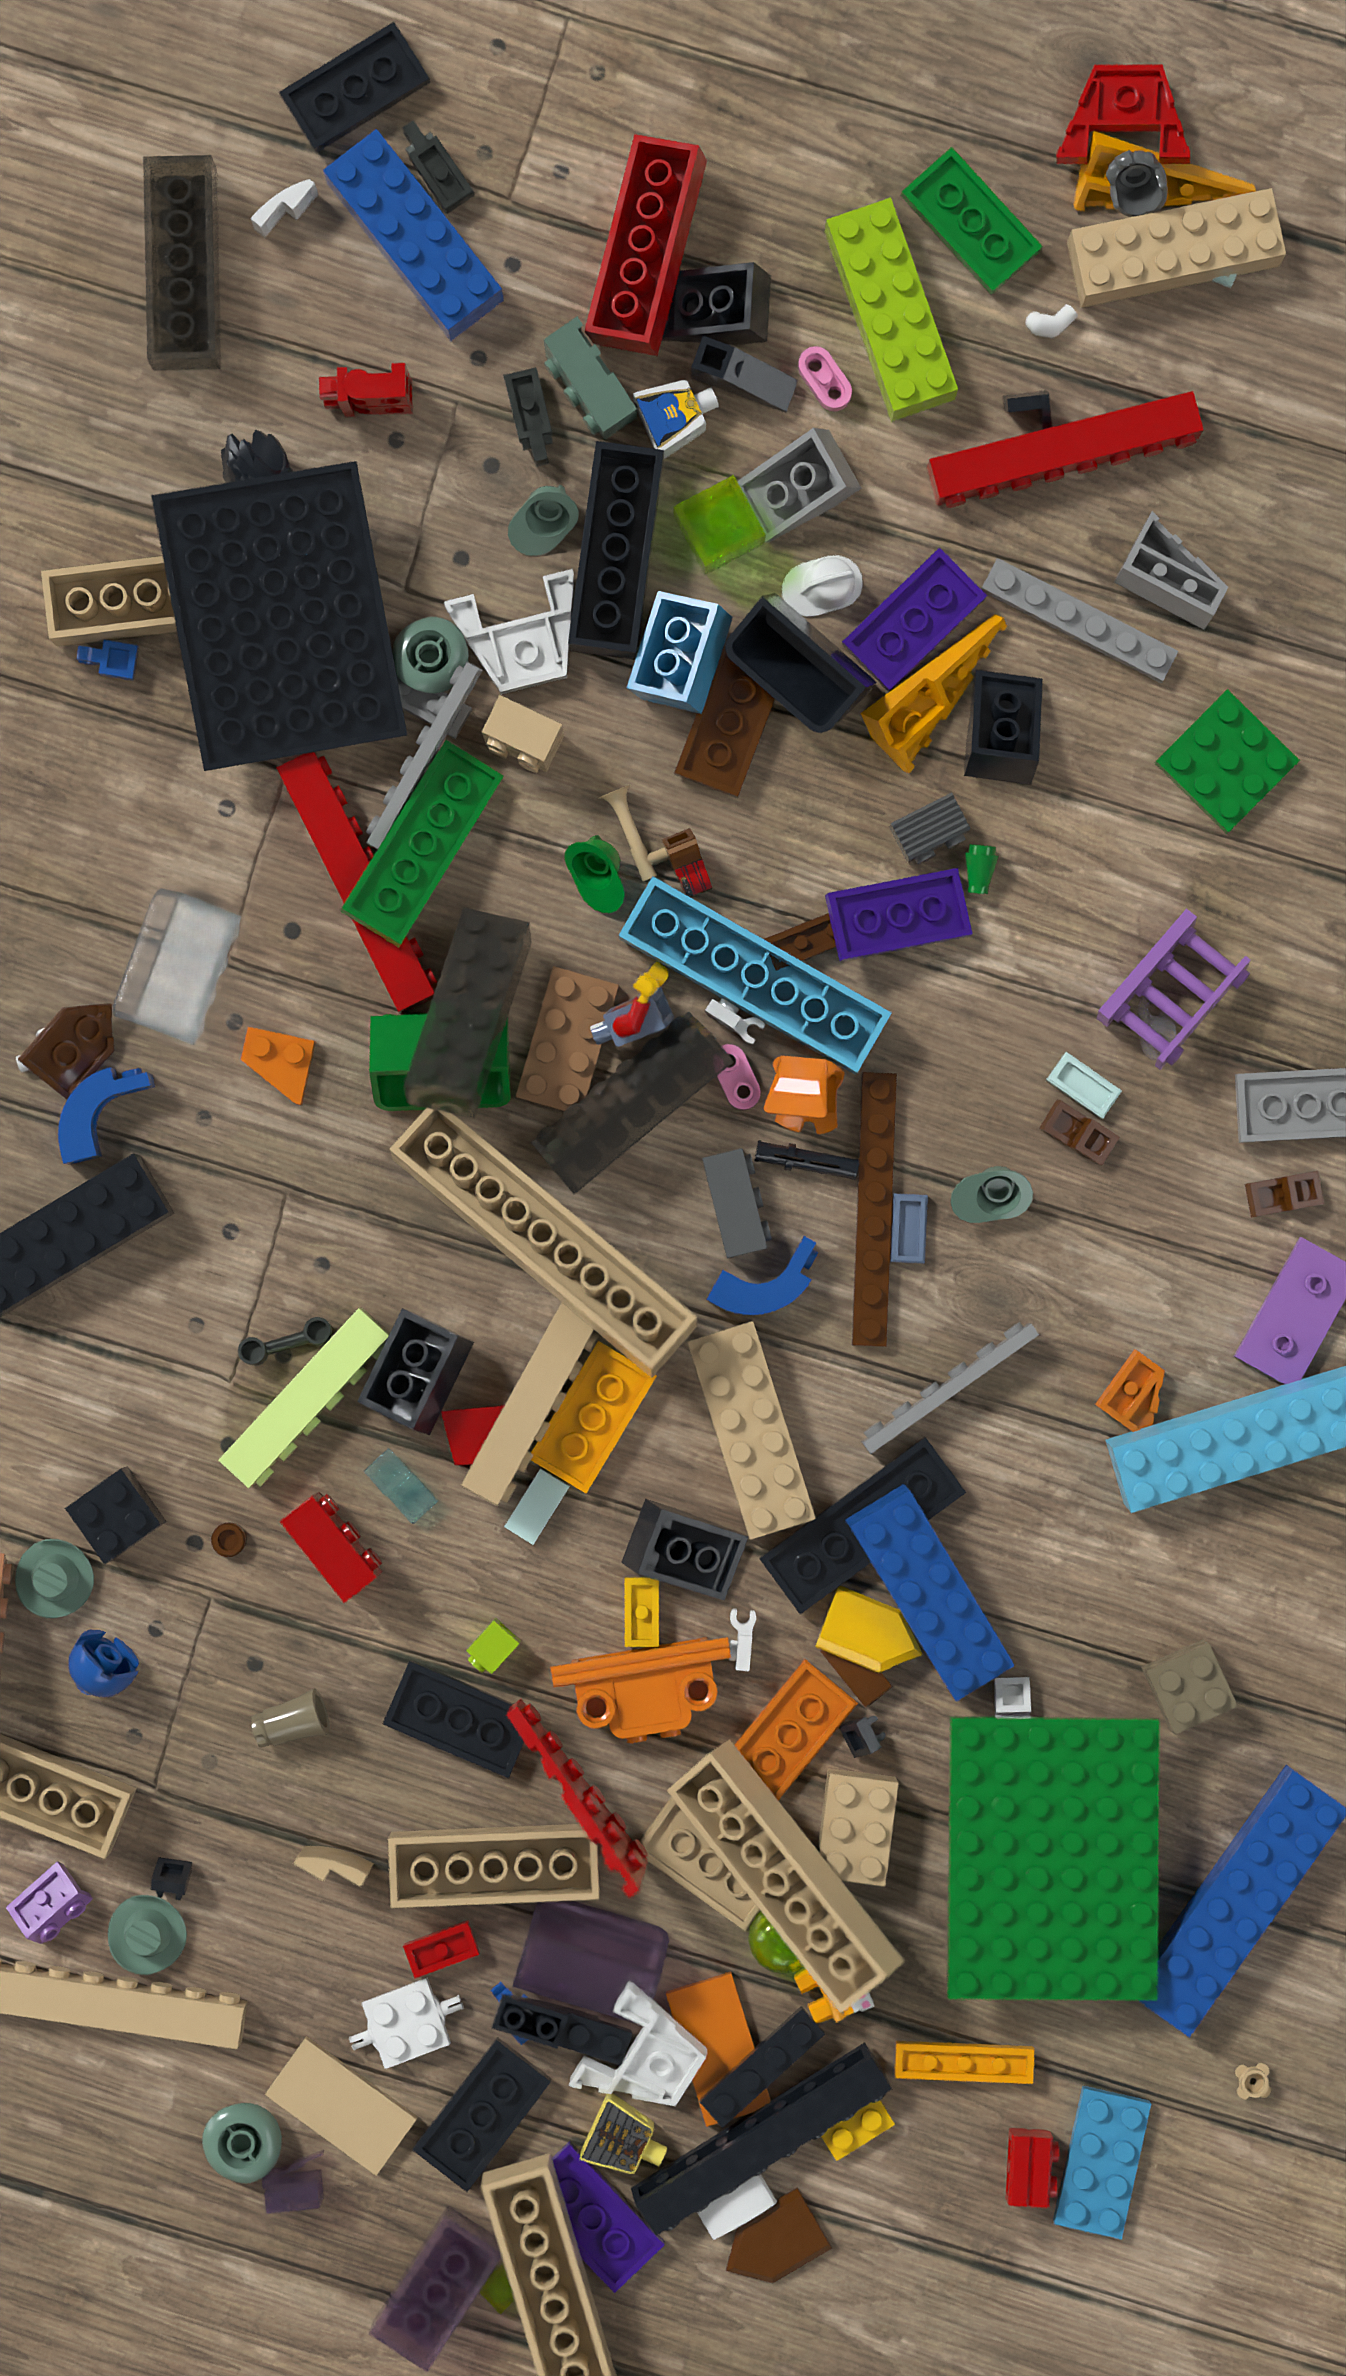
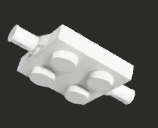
[349,1977,464,2069]

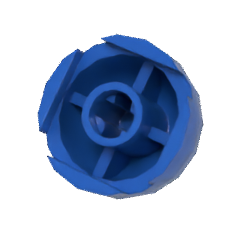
[68,1629,139,1697]

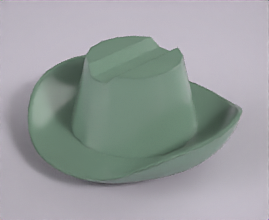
[391,617,469,693]
[15,1539,94,1618]
[108,1895,187,1975]
[202,2103,282,2184]

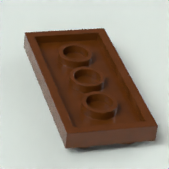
[674,647,775,798]

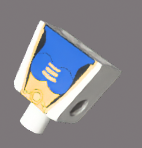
[633,380,719,459]

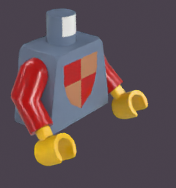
[590,961,674,1047]

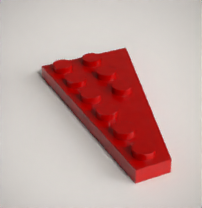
[506,1699,648,1898]

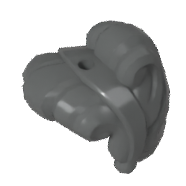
[1106,150,1168,217]

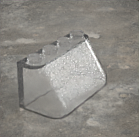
[113,888,241,1045]

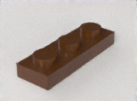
[764,913,836,971]

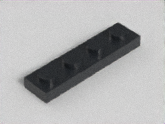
[699,2006,825,2128]

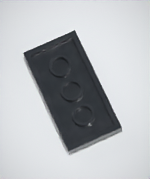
[279,22,430,153]
[382,1659,524,1778]
[412,2037,552,2192]

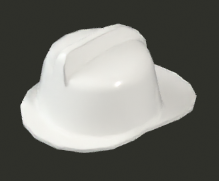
[782,555,863,617]

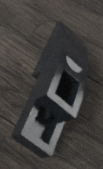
[491,1994,632,2066]

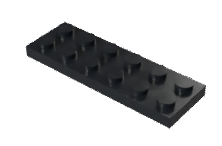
[759,1437,966,1614]

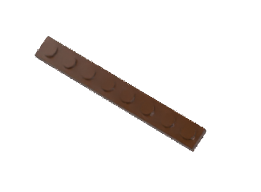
[852,1072,897,1347]

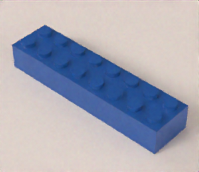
[1138,1765,1346,2038]

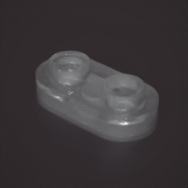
[1137,993,1177,1061]

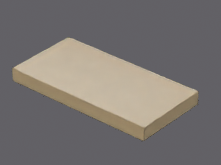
[640,1796,760,1931]
[265,2036,417,2176]

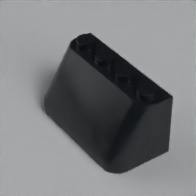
[725,593,877,733]

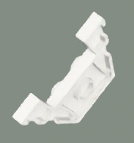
[444,569,574,694]
[569,1981,707,2106]

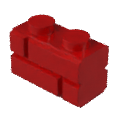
[1005,2128,1059,2208]

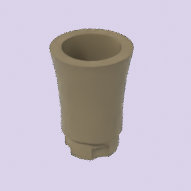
[251,1688,330,1748]

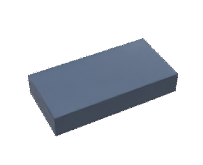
[890,1194,928,1264]

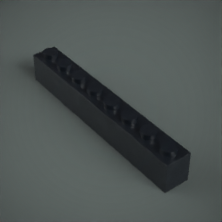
[631,2042,892,2236]

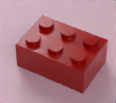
[279,1492,383,1603]

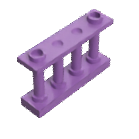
[1097,909,1251,1070]

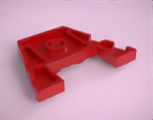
[1056,64,1191,164]

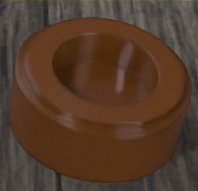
[211,1522,247,1557]

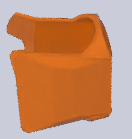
[764,1055,845,1134]

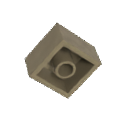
[1141,1639,1238,1735]

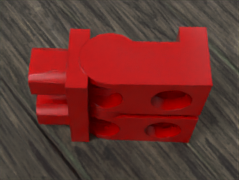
[319,363,413,417]

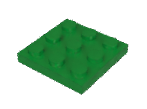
[1154,689,1300,834]

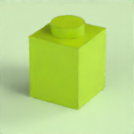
[466,1617,521,1674]

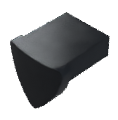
[1003,390,1052,430]

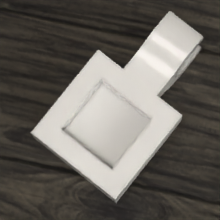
[705,998,765,1044]
[729,1608,756,1671]

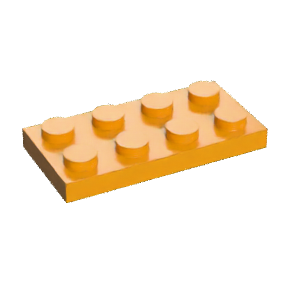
[531,1340,657,1493]

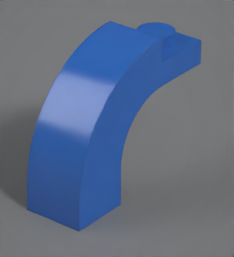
[58,1067,155,1165]
[706,1236,818,1315]

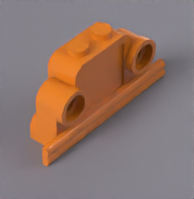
[550,1637,731,1743]

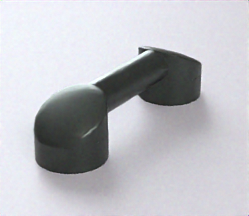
[238,1317,332,1366]

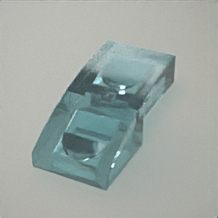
[364,1448,438,1524]

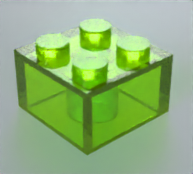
[673,475,766,575]

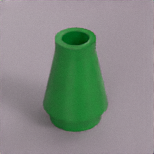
[965,844,999,894]

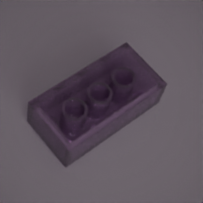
[369,2205,502,2372]

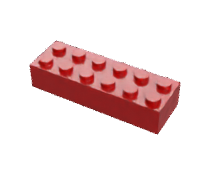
[584,134,707,356]

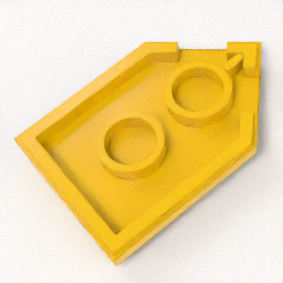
[815,1585,923,1673]

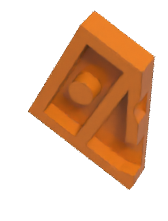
[241,1027,316,1106]
[1095,1349,1165,1432]

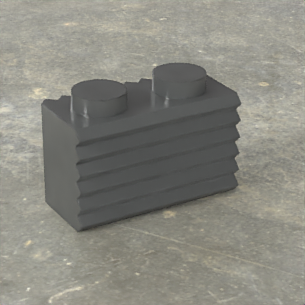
[889,792,970,865]

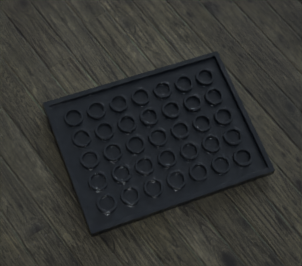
[151,461,407,772]

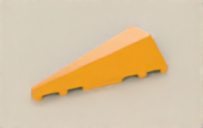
[1074,131,1256,211]
[860,614,1007,773]

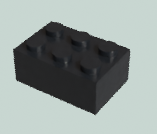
[357,1308,474,1435]

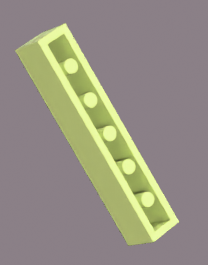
[219,1308,390,1488]

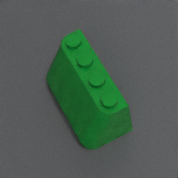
[369,1011,511,1111]

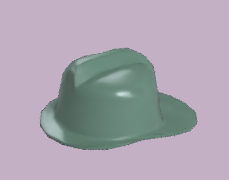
[508,484,579,556]
[950,1166,1033,1223]

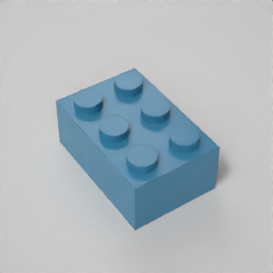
[626,591,733,714]

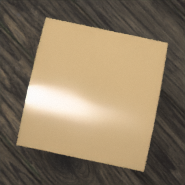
[294,1846,374,1887]

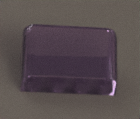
[512,1901,669,2025]

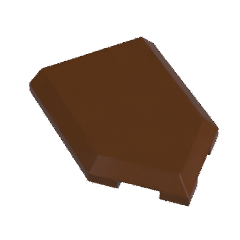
[17,1003,114,1100]
[726,2187,832,2283]

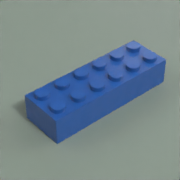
[323,129,504,341]
[845,1484,1015,1702]

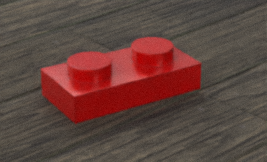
[403,1920,480,1979]

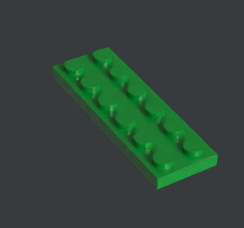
[340,740,504,947]

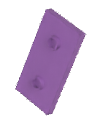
[1234,1237,1346,1385]

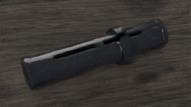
[754,1140,859,1180]

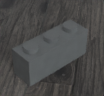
[702,1148,772,1258]

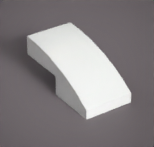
[250,179,318,237]
[994,1677,1031,1717]
[698,2175,777,2240]

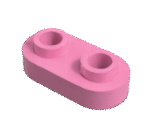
[798,346,852,411]
[712,1044,760,1110]

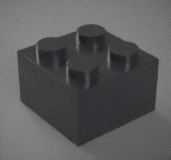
[65,1466,167,1565]

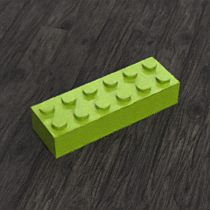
[825,197,958,422]

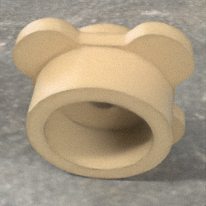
[1235,2063,1271,2099]

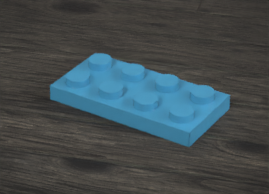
[1053,2085,1151,2240]

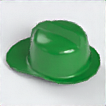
[564,835,625,913]

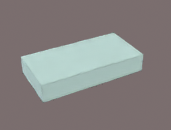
[1046,1052,1122,1119]
[504,1468,570,1545]

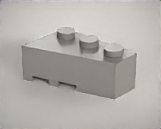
[1114,511,1228,629]

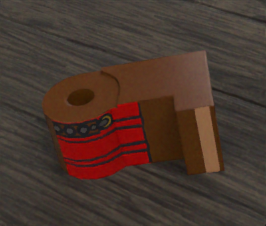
[661,828,712,898]

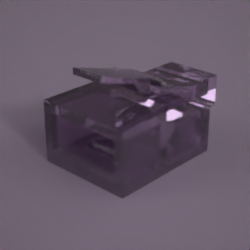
[262,2150,324,2214]

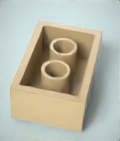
[817,1768,898,1886]

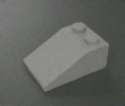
[733,428,861,543]

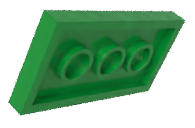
[901,147,1043,295]

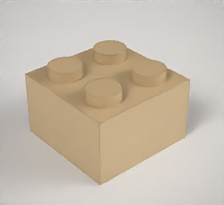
[482,695,564,773]

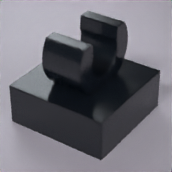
[839,1716,886,1758]
[151,1857,192,1901]

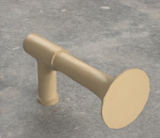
[598,785,669,881]

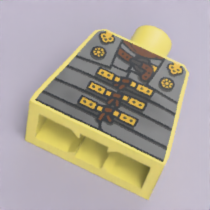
[580,2093,667,2174]

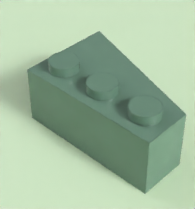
[543,316,637,440]

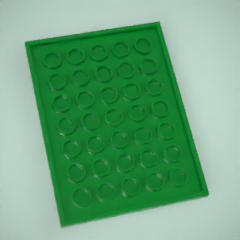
[947,1716,1160,2000]

